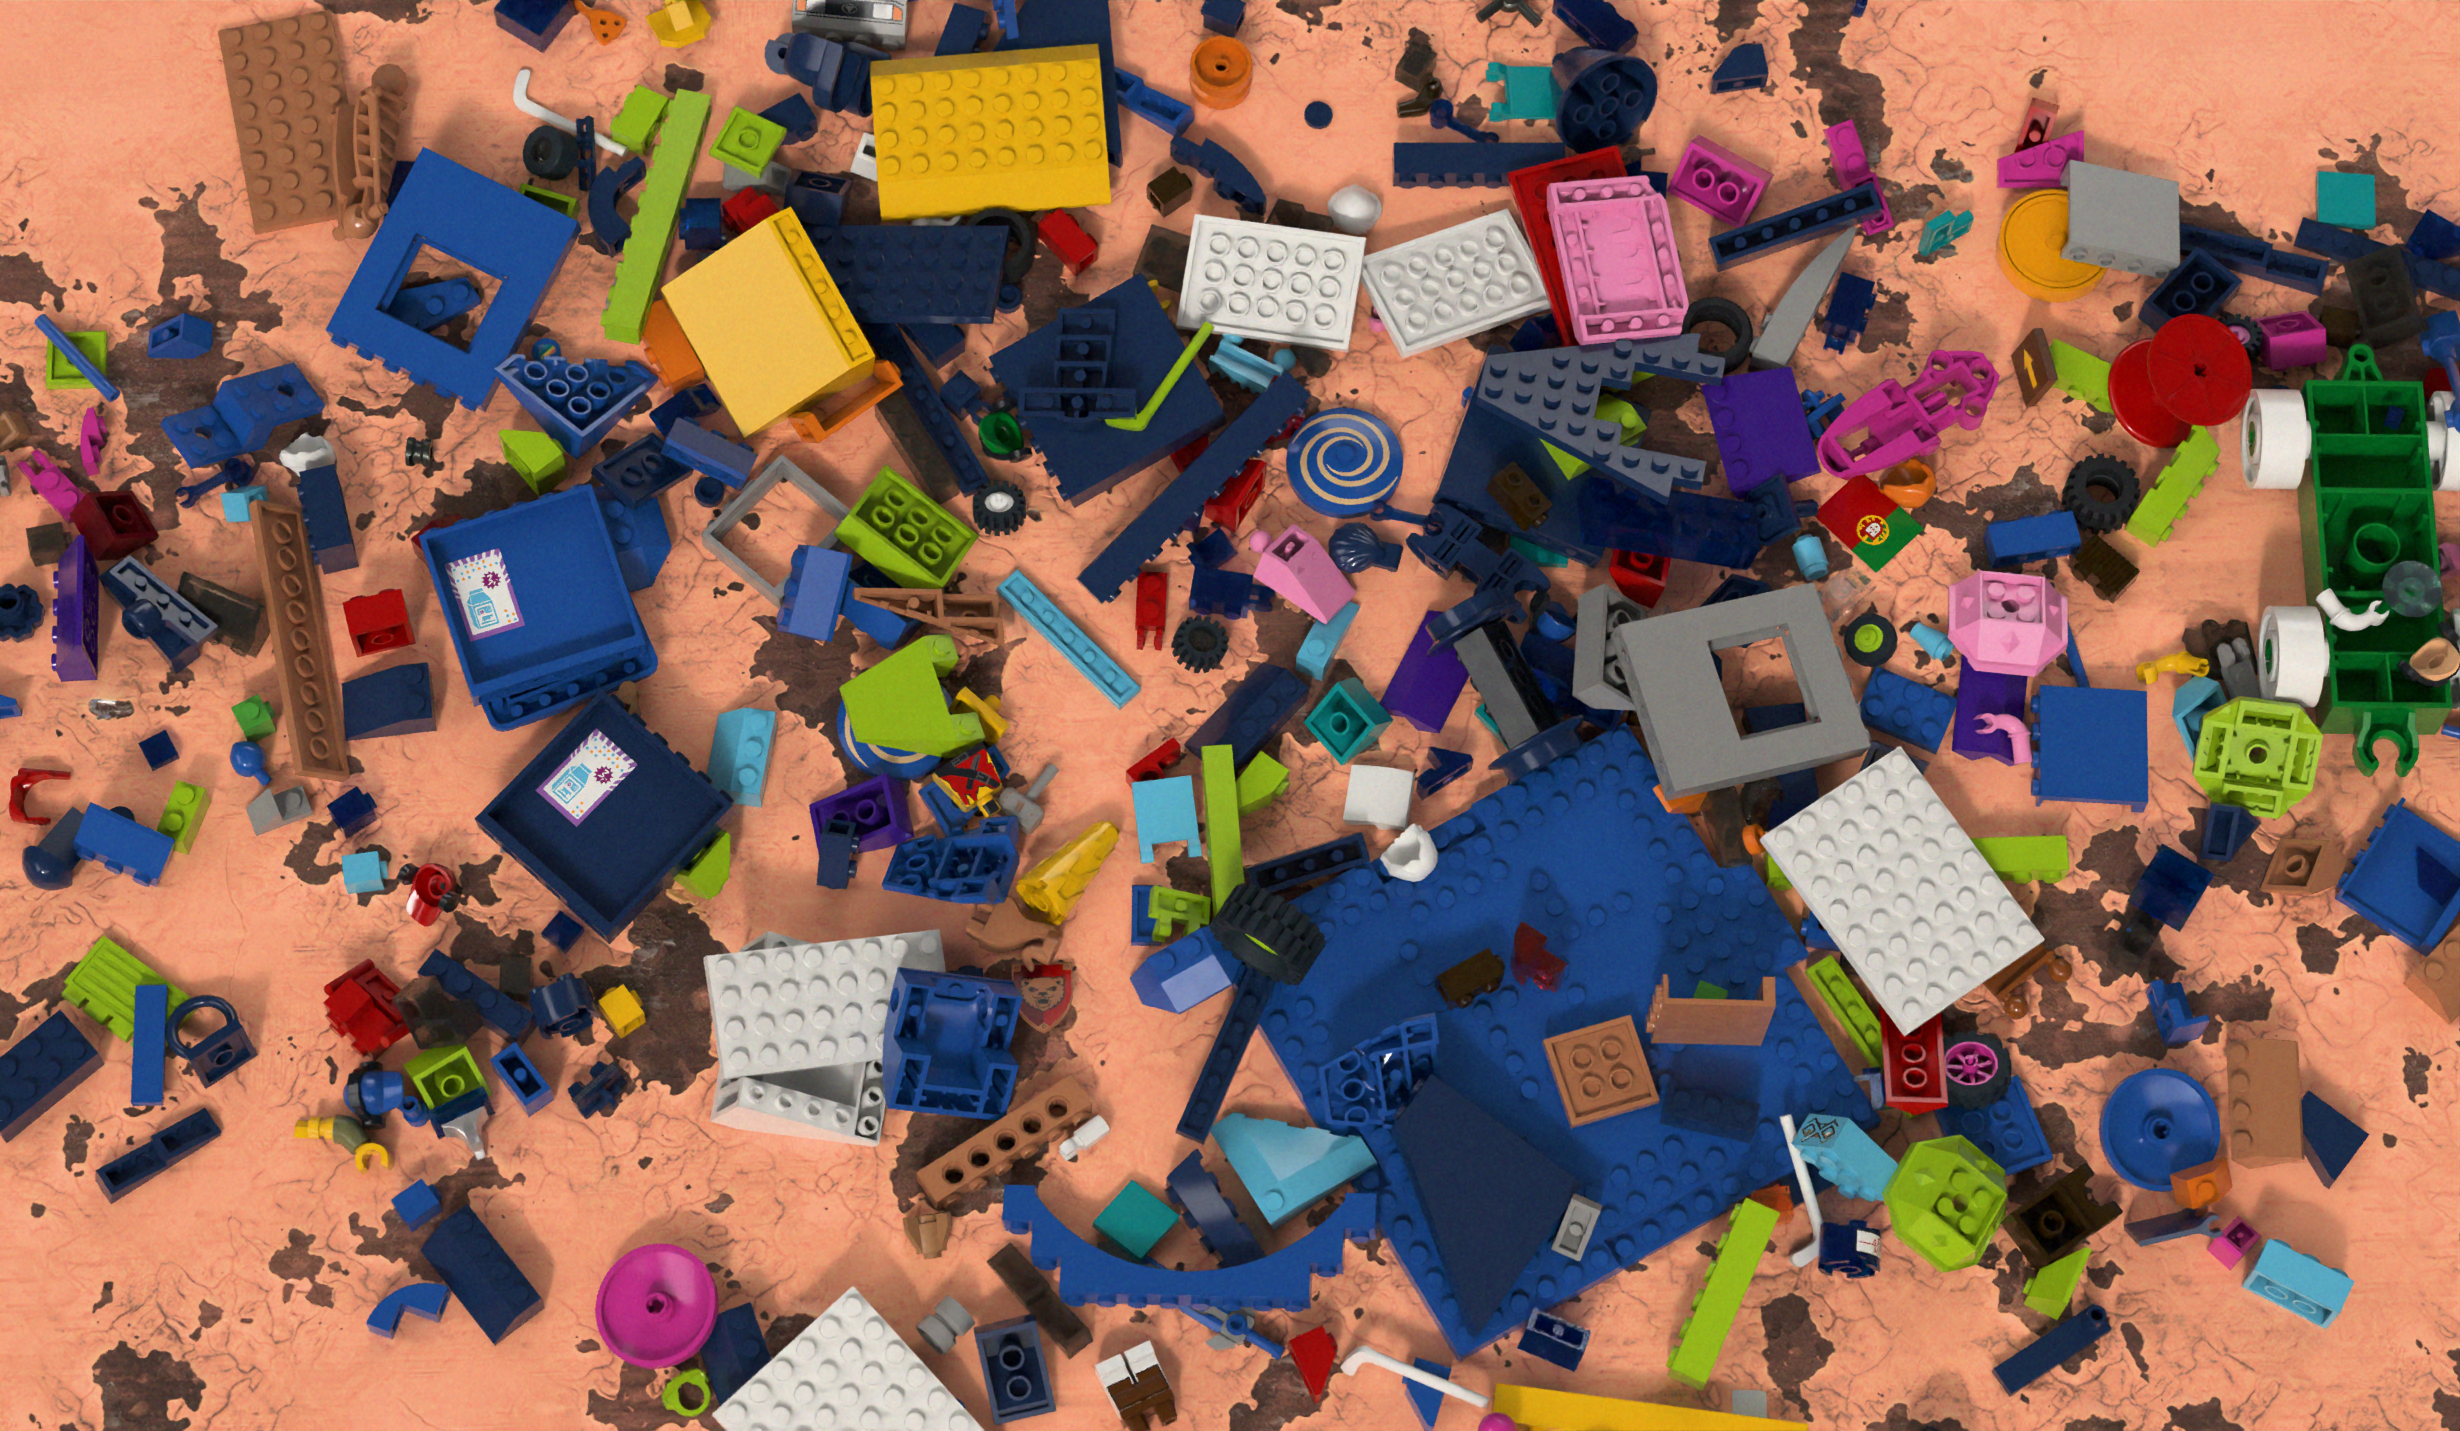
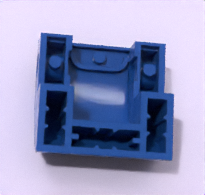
[882,967,1023,1121]

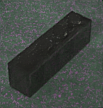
[874,388,960,505]

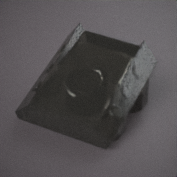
[2181,619,2258,680]

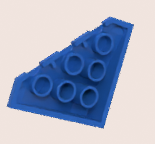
[494,354,659,460]

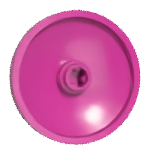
[595,1244,719,1369]

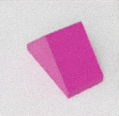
[2207,1216,2262,1271]

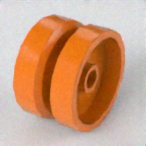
[1189,36,1253,110]

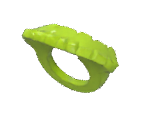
[661,1368,711,1417]

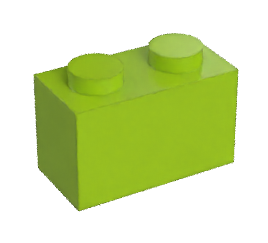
[610,84,669,157]
[156,780,211,855]

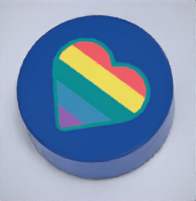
[532,338,562,362]

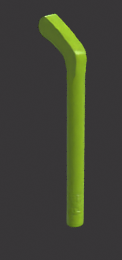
[1104,321,1214,431]

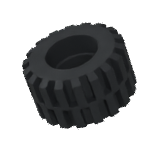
[2062,454,2141,534]

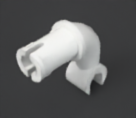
[2316,588,2389,631]

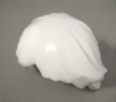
[1327,185,1382,235]
[279,432,336,477]
[1380,823,1438,882]

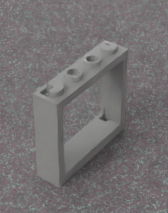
[701,454,850,609]

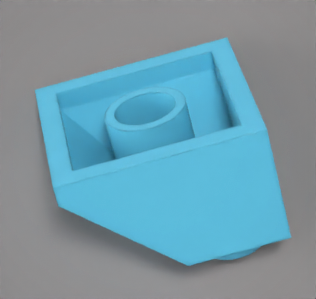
[2172,676,2228,762]

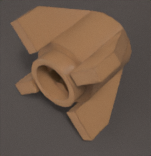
[902,1211,952,1260]

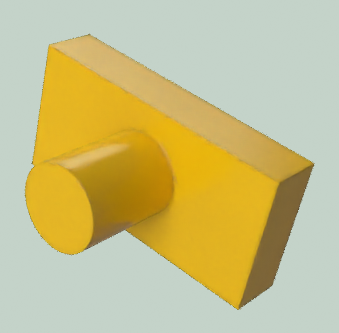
[948,686,1010,746]

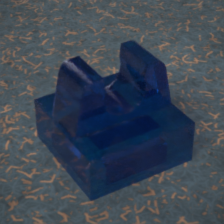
[541,911,585,954]

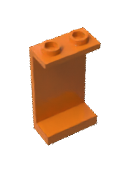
[787,360,904,443]

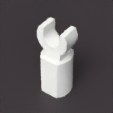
[1059,1114,1110,1161]

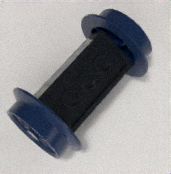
[1425,587,1585,785]

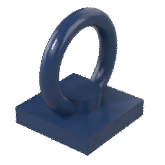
[166,995,258,1089]

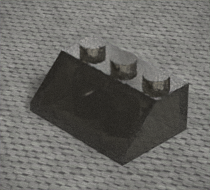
[177,571,270,658]

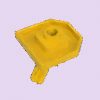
[645,0,713,48]

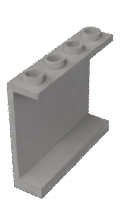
[2060,159,2180,279]

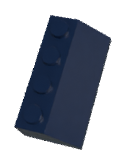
[1184,662,1309,777]
[420,1204,545,1346]
[699,1302,771,1406]

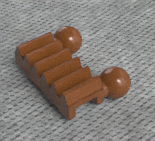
[1982,944,2072,1020]

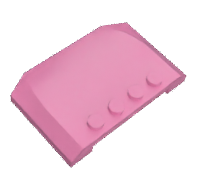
[1547,175,1689,345]

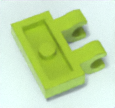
[1148,885,1211,943]

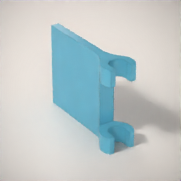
[1131,775,1202,864]

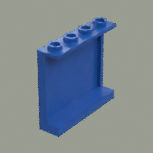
[2030,685,2148,813]
[2335,797,2460,957]

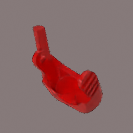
[9,768,71,826]

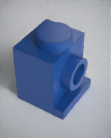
[1800,910,1840,952]

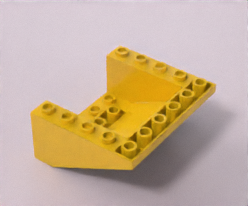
[660,206,876,441]

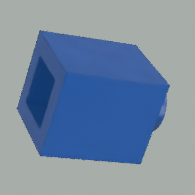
[391,1178,443,1232]

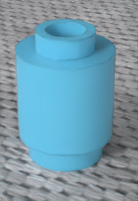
[1792,534,1829,580]

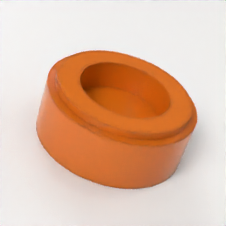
[1742,824,1766,855]

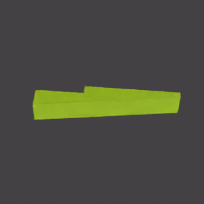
[1201,745,1244,919]

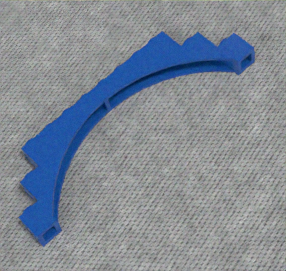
[1002,1185,1378,1312]

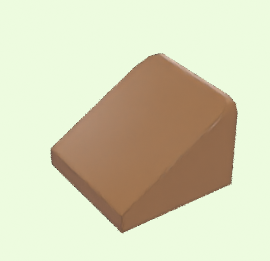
[0,411,32,452]

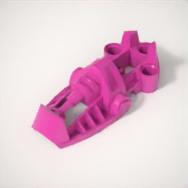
[1817,350,2000,480]

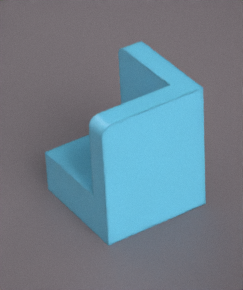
[220,485,269,522]

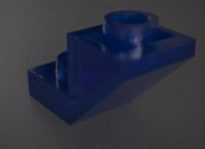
[649,383,721,437]

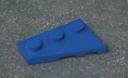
[379,277,481,333]
[918,744,1011,837]

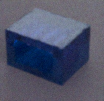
[2383,405,2405,430]

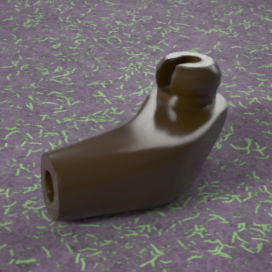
[1397,77,1443,118]

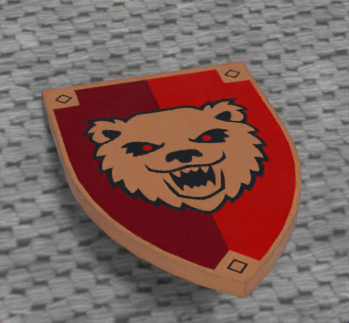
[1011,962,1073,1034]

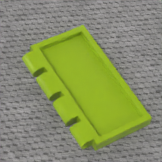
[61,935,197,1047]

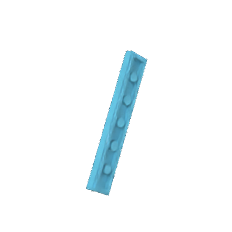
[996,569,1141,710]

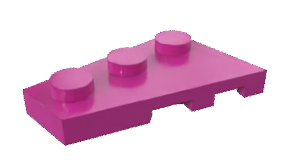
[1997,130,2084,188]

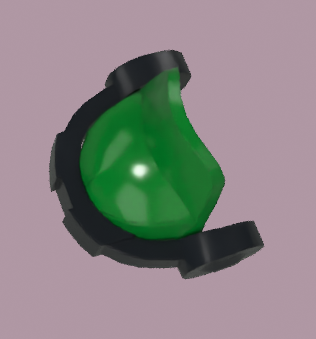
[979,398,1033,463]

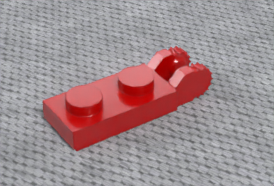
[1135,572,1167,651]

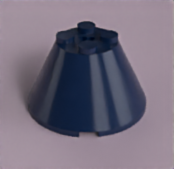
[1549,45,1658,154]

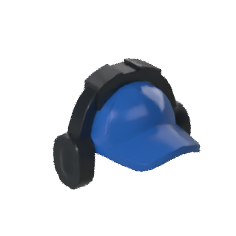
[1528,590,1578,647]
[343,1061,404,1130]

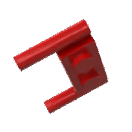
[324,959,431,1048]

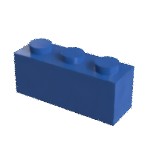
[1983,510,2082,569]

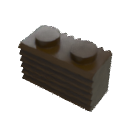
[2068,534,2140,604]

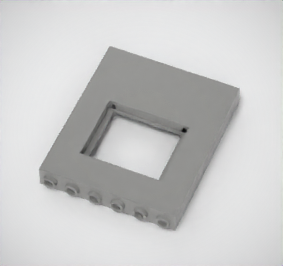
[1610,582,1871,801]

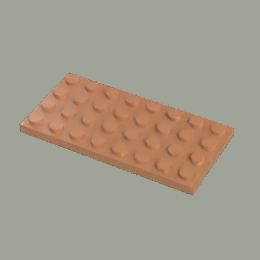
[218,10,349,235]

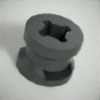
[405,437,434,468]

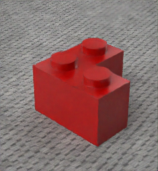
[722,186,780,236]
[323,977,397,1061]

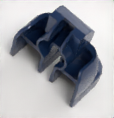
[764,33,892,118]

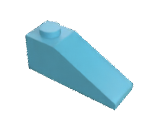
[1295,601,1360,681]

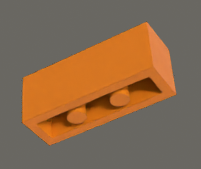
[641,299,705,395]

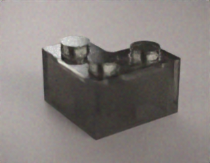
[393,975,484,1050]

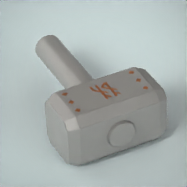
[996,763,1059,834]

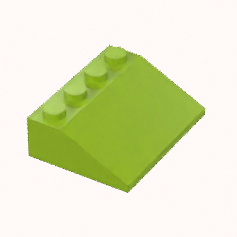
[833,464,979,589]

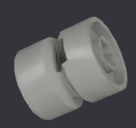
[916,1295,975,1355]

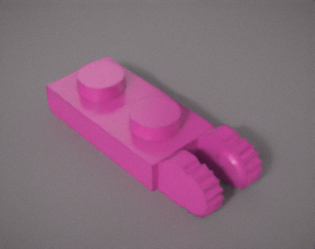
[17,449,84,525]

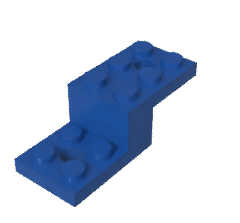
[160,362,325,469]

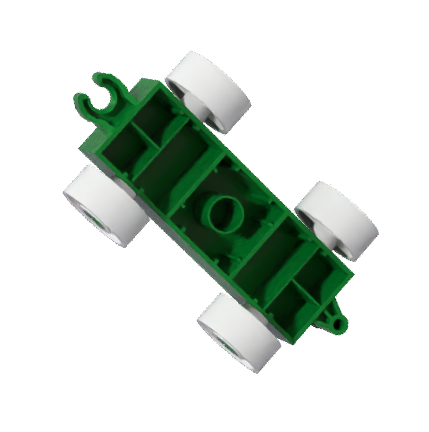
[2241,344,2460,777]

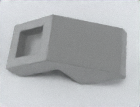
[722,161,791,198]

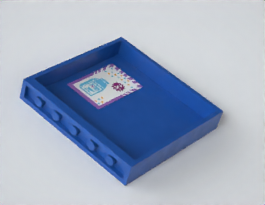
[419,484,647,707]

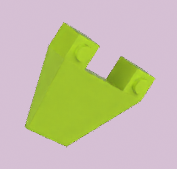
[839,633,985,758]

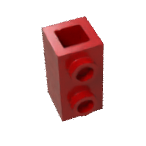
[1038,208,1098,276]

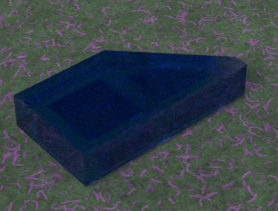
[2414,847,2460,906]

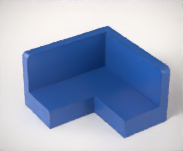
[2145,979,2210,1047]

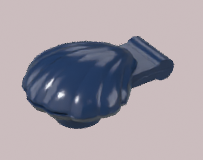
[1328,522,1404,574]

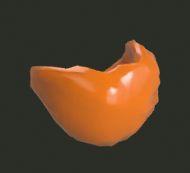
[1878,457,1937,509]

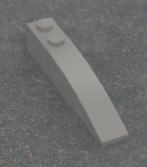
[1749,226,1857,370]

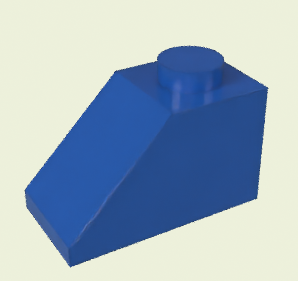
[147,313,213,359]
[1401,1357,1451,1431]

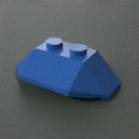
[593,486,672,593]
[1130,925,1243,1014]

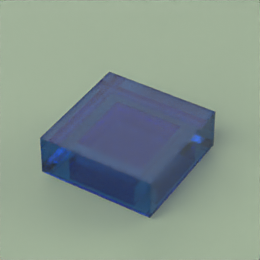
[138,730,180,771]

